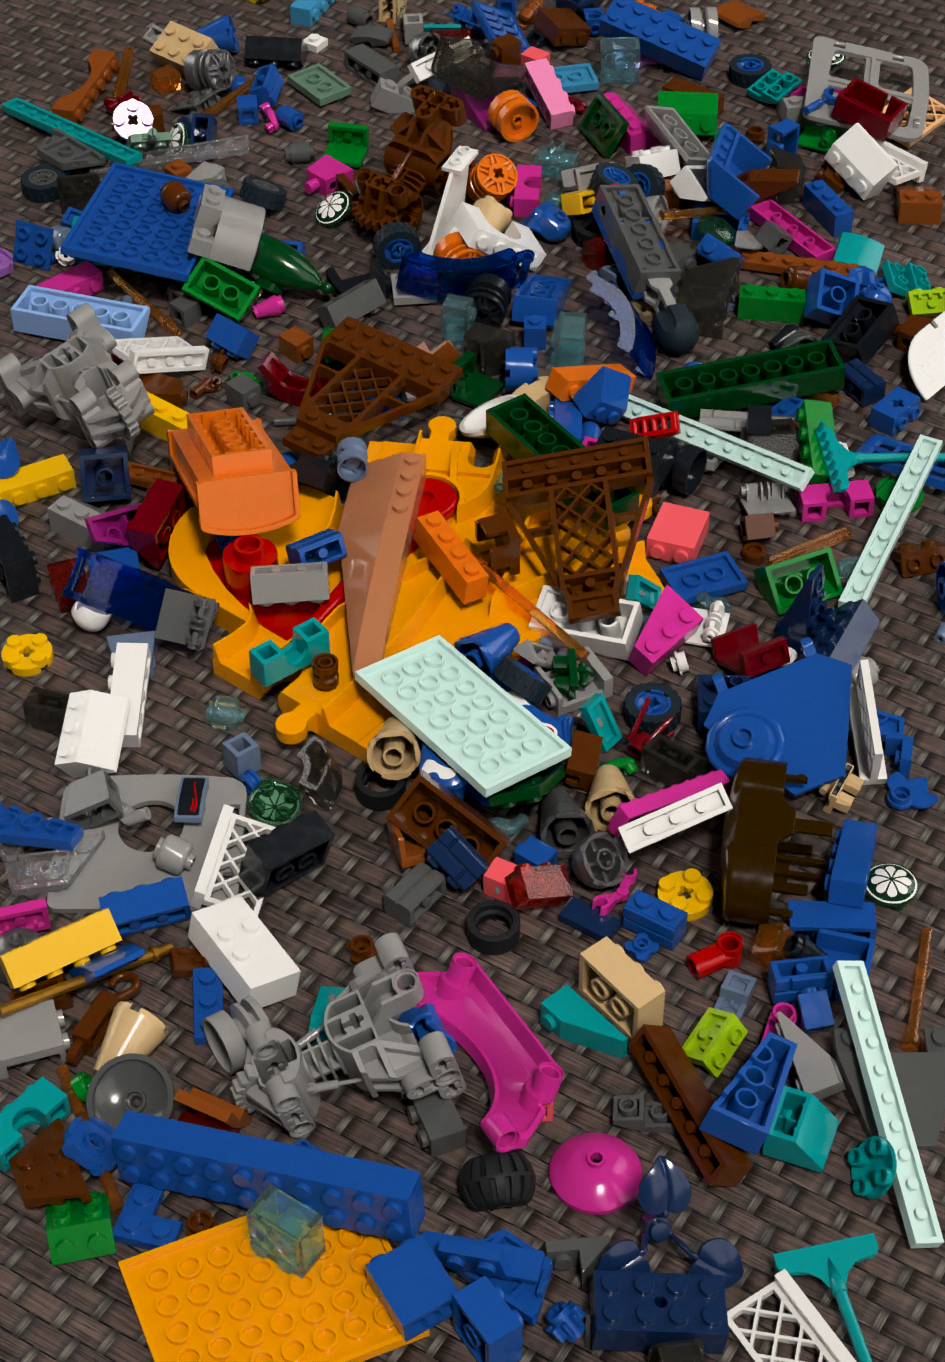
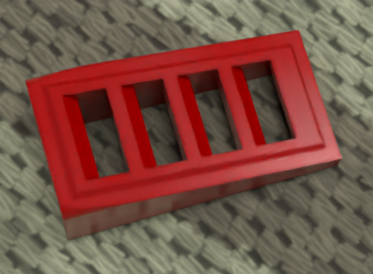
[629,411,681,440]

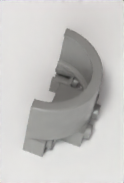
[187,184,266,271]

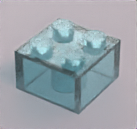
[599,37,640,84]
[551,311,587,367]
[246,1184,326,1279]

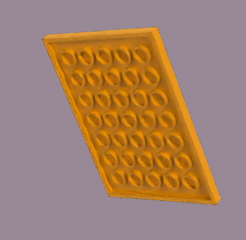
[118,1210,430,1362]

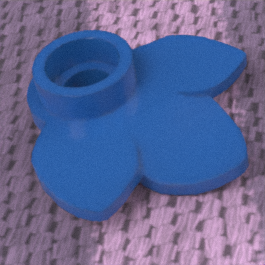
[887,771,938,810]

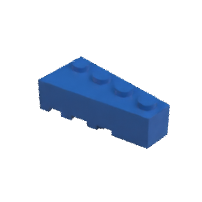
[699,1031,798,1155]

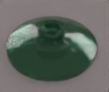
[697,216,736,246]

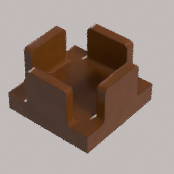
[475,504,520,576]

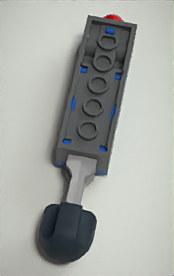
[591,183,699,355]

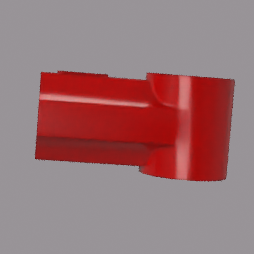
[686,931,743,979]

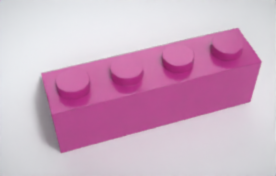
[604,92,663,156]

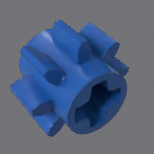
[545,1301,587,1343]

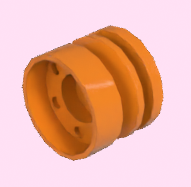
[466,153,518,203]
[433,232,488,290]

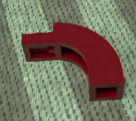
[257,351,330,407]

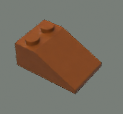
[894,185,943,225]

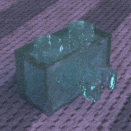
[534,140,580,180]
[442,294,477,347]

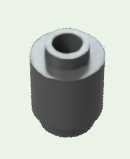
[347,5,374,26]
[285,142,315,164]

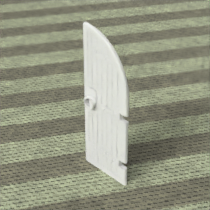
[908,311,945,401]

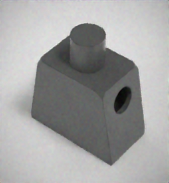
[64,767,123,831]

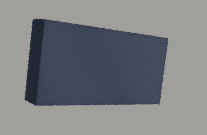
[559,896,622,941]

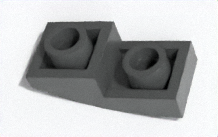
[350,25,394,47]
[613,1095,676,1134]

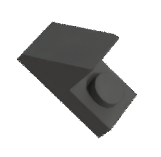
[545,1235,610,1288]

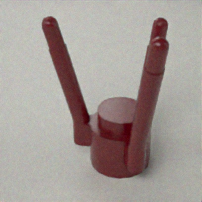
[625,697,674,760]

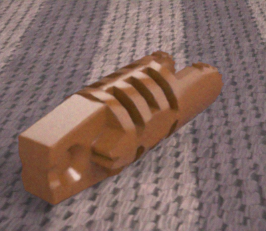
[517,0,544,30]

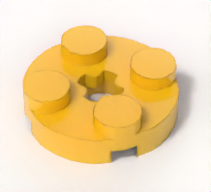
[1,633,54,677]
[657,868,714,921]

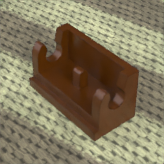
[565,730,603,793]

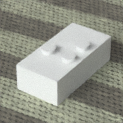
[188,896,301,1007]

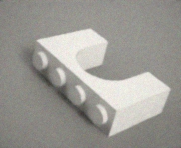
[451,201,546,272]

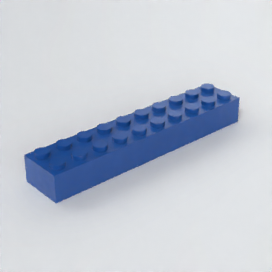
[111,1110,425,1241]

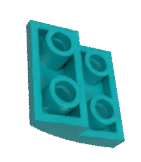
[747,69,802,104]
[833,232,885,276]
[881,259,931,297]

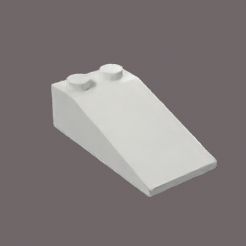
[528,585,643,661]

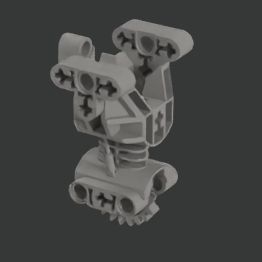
[0,303,155,448]
[230,933,466,1138]

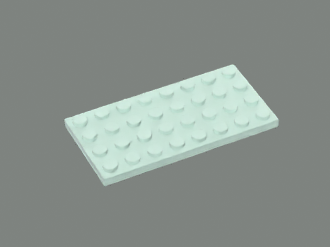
[355,635,572,798]

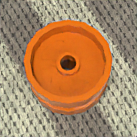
[488,89,539,142]

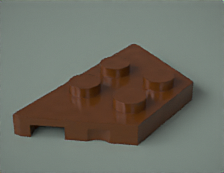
[9,1118,92,1208]

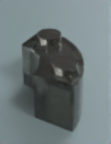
[297,736,342,811]

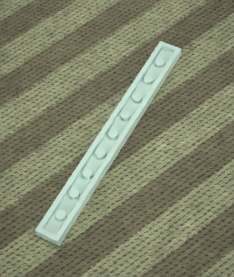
[621,394,815,493]
[838,434,943,607]
[832,961,944,1249]

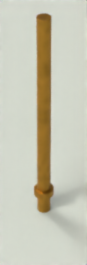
[0,942,174,1017]

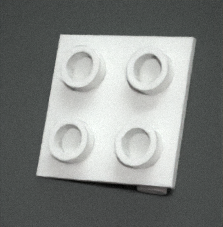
[685,600,730,648]

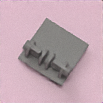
[738,481,796,515]

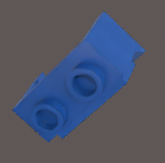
[766,118,800,169]

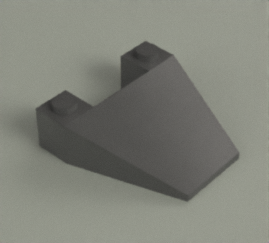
[830,1027,945,1150]

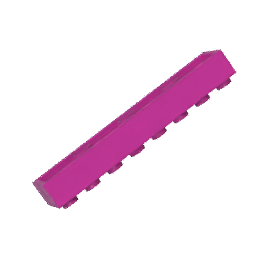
[749,199,836,261]
[607,769,731,839]

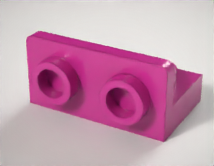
[0,898,51,935]

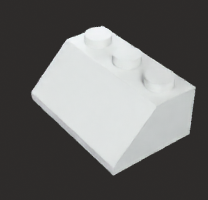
[824,123,899,200]
[670,165,711,202]
[54,690,131,778]

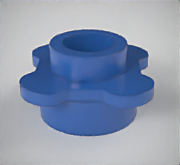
[625,933,659,962]

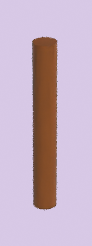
[385,18,401,53]

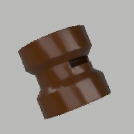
[312,653,339,690]

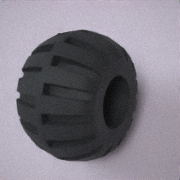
[458,1151,536,1212]

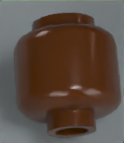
[160,181,192,213]
[781,266,812,290]

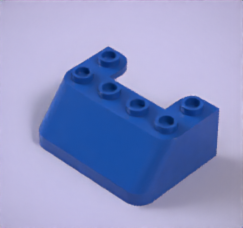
[707,123,772,220]

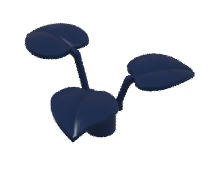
[596,1155,744,1289]

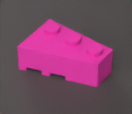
[628,585,704,677]

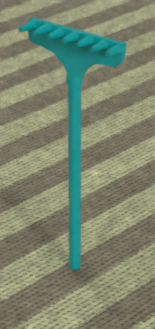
[814,420,945,493]
[773,1233,878,1362]

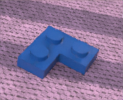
[113,1183,183,1250]

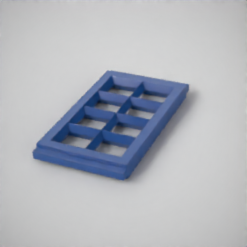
[470,0,530,53]
[854,434,945,491]

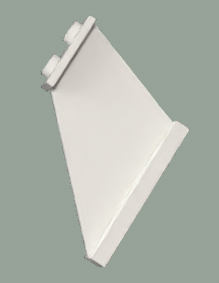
[418,146,478,268]

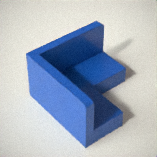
[816,928,876,1001]

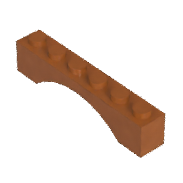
[51,49,119,125]

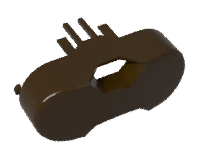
[719,757,834,927]

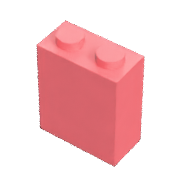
[646,502,710,564]

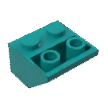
[763,1085,840,1173]

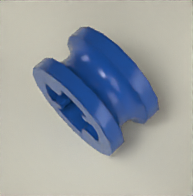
[237,769,263,796]

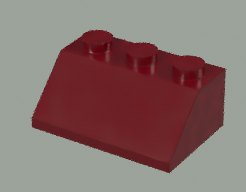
[126,478,187,569]

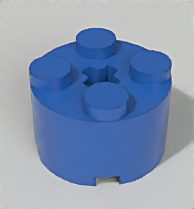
[505,347,538,392]

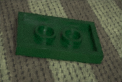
[578,93,630,158]
[488,765,566,809]

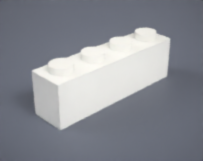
[108,643,152,748]

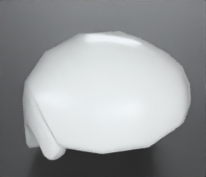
[71,601,112,632]

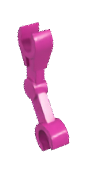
[591,868,637,916]

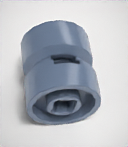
[336,437,368,482]

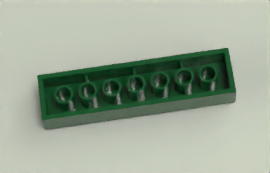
[656,339,846,419]
[486,393,640,535]

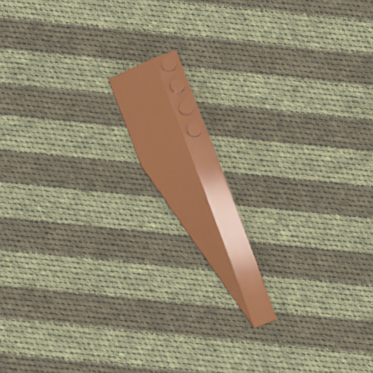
[338,452,426,676]

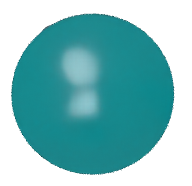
[848,1136,897,1199]

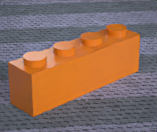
[545,363,636,401]
[414,511,489,604]

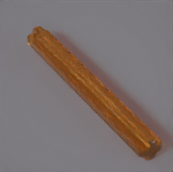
[112,47,135,98]

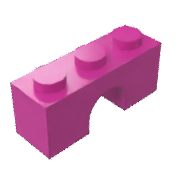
[510,165,542,217]
[795,479,875,523]

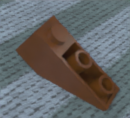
[736,169,800,205]

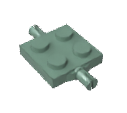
[126,128,172,156]

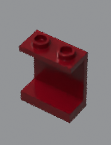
[711,623,790,677]

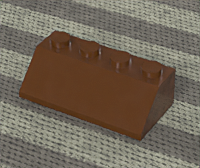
[386,770,510,885]

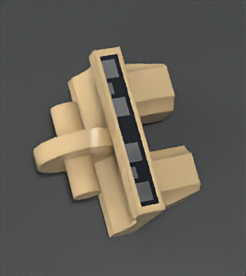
[818,763,864,814]

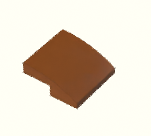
[717,0,766,28]
[173,1087,253,1128]

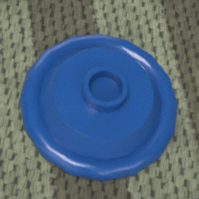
[705,708,786,780]

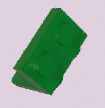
[323,122,370,168]
[46,1191,116,1266]

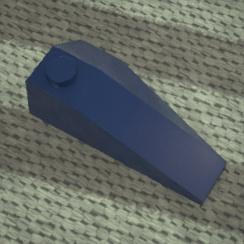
[774,564,827,654]

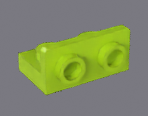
[904,287,945,317]
[682,1007,748,1078]

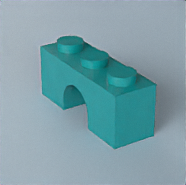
[249,617,330,687]
[0,1076,71,1173]

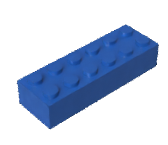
[598,0,721,81]

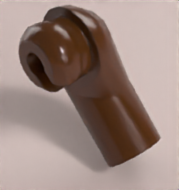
[189,376,222,400]

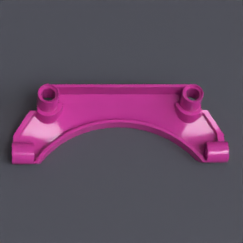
[416,952,565,1153]

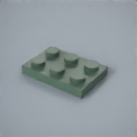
[287,63,352,106]

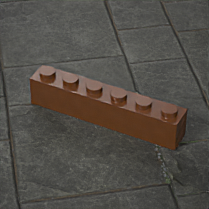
[628,1024,753,1187]

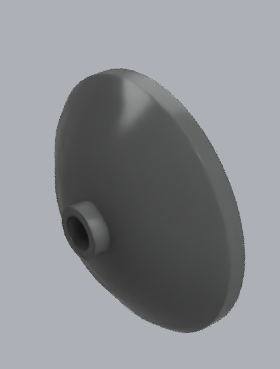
[86,1053,175,1129]

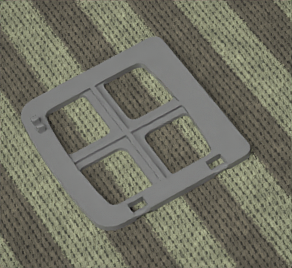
[803,36,929,143]

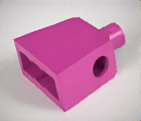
[303,154,354,196]

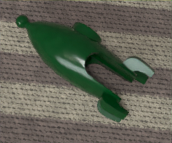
[213,232,333,295]

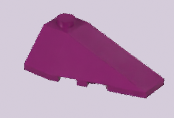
[84,502,143,546]

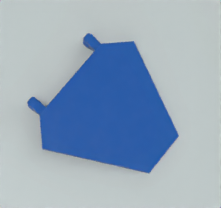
[704,637,852,797]

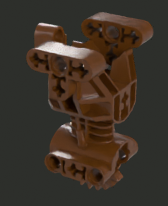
[351,85,476,233]

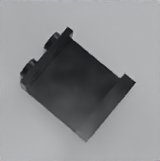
[326,257,392,299]

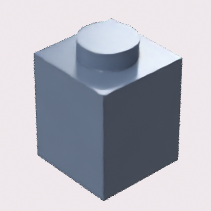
[222,732,262,778]

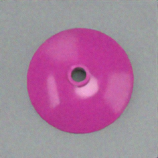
[549,1132,642,1215]

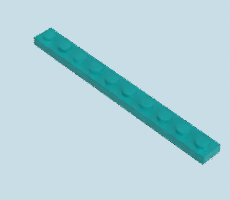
[1,97,143,166]

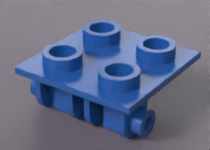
[446,4,485,37]
[13,219,57,271]

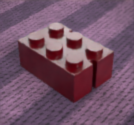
[831,77,908,142]

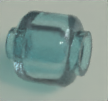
[206,695,245,731]

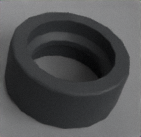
[355,763,406,811]
[467,900,520,955]

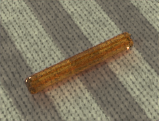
[767,526,852,565]

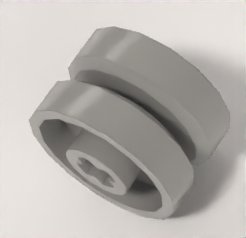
[686,6,718,38]

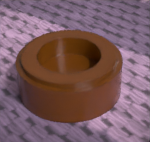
[742,542,767,565]

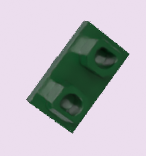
[552,648,595,701]

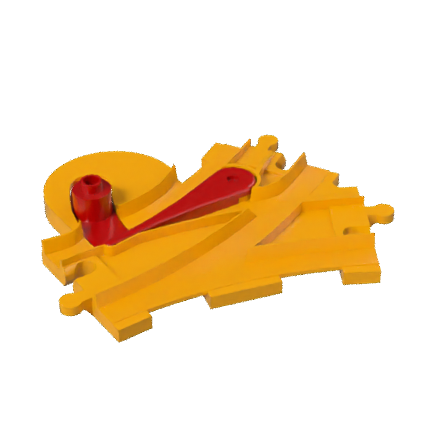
[168,416,664,763]

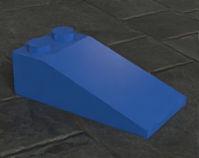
[511,274,573,328]

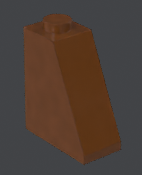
[139,373,188,410]

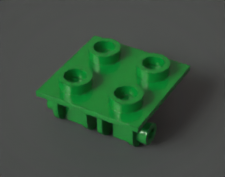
[798,124,845,153]

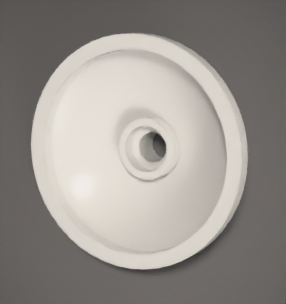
[459,394,519,438]

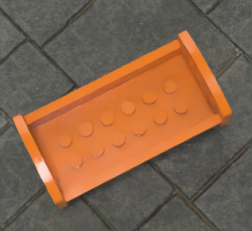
[166,407,300,536]

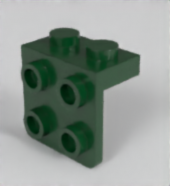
[448,350,504,408]

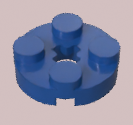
[62,1117,117,1177]

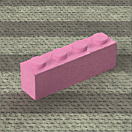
[523,58,576,130]

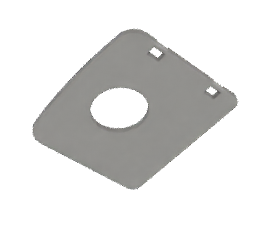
[47,774,247,913]

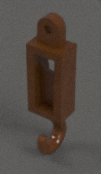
[66,971,141,1065]

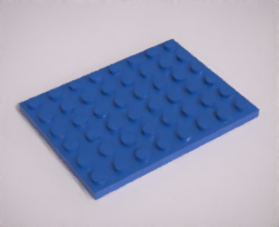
[60,162,234,282]

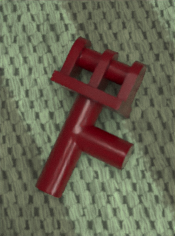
[104,90,143,113]

